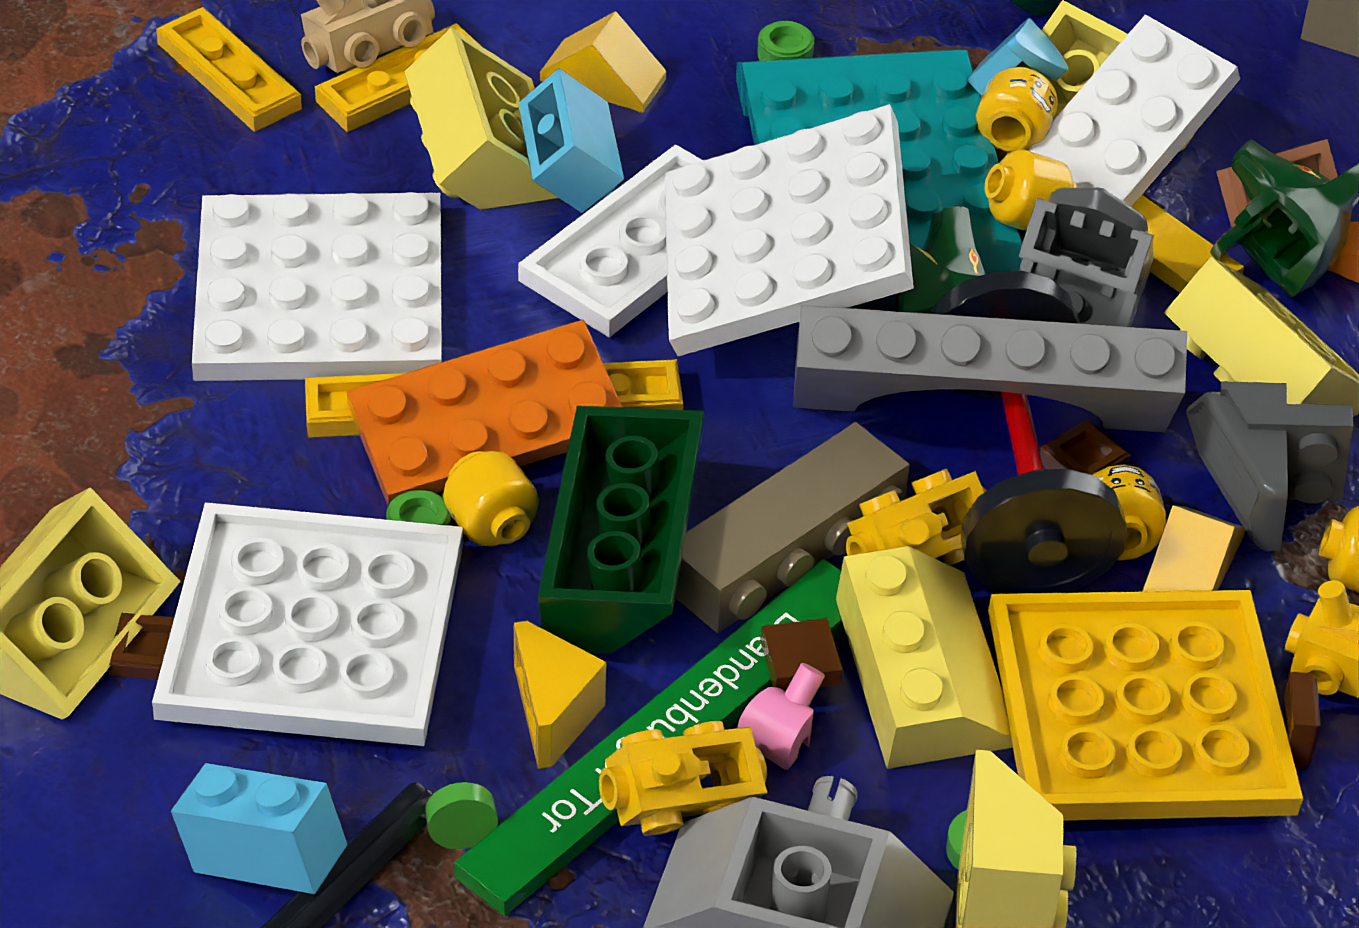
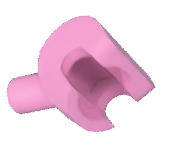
[737,663,825,770]

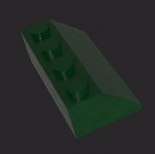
[538,406,705,654]

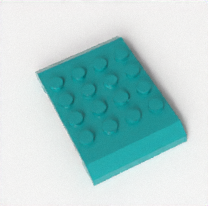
[736,49,1023,309]

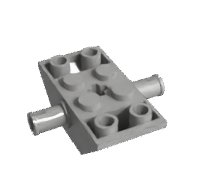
[643,776,954,928]

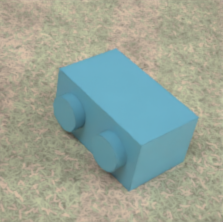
[518,68,624,213]
[171,763,347,894]

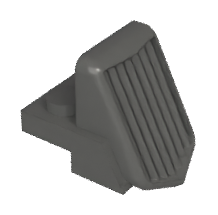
[1018,187,1154,327]
[1186,381,1353,552]

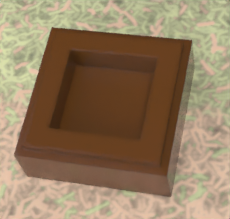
[1040,419,1130,475]
[108,613,175,680]
[760,618,843,692]
[1281,672,1321,769]

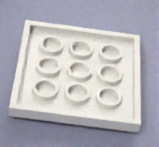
[665,104,914,356]
[192,192,442,381]
[152,503,463,746]

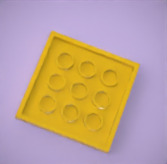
[988,590,1303,821]

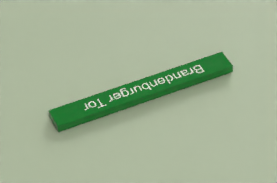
[454,559,845,917]

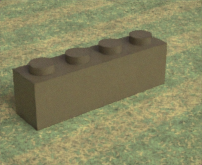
[675,422,910,634]

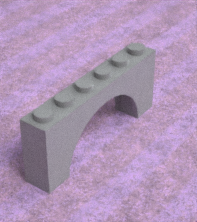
[793,305,1187,433]

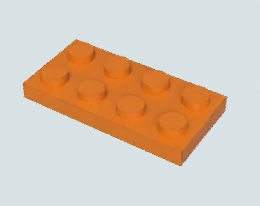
[347,319,622,506]

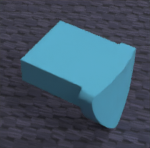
[967,18,1069,96]

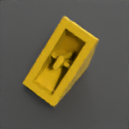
[540,11,666,113]
[1143,505,1246,592]
[514,621,606,769]

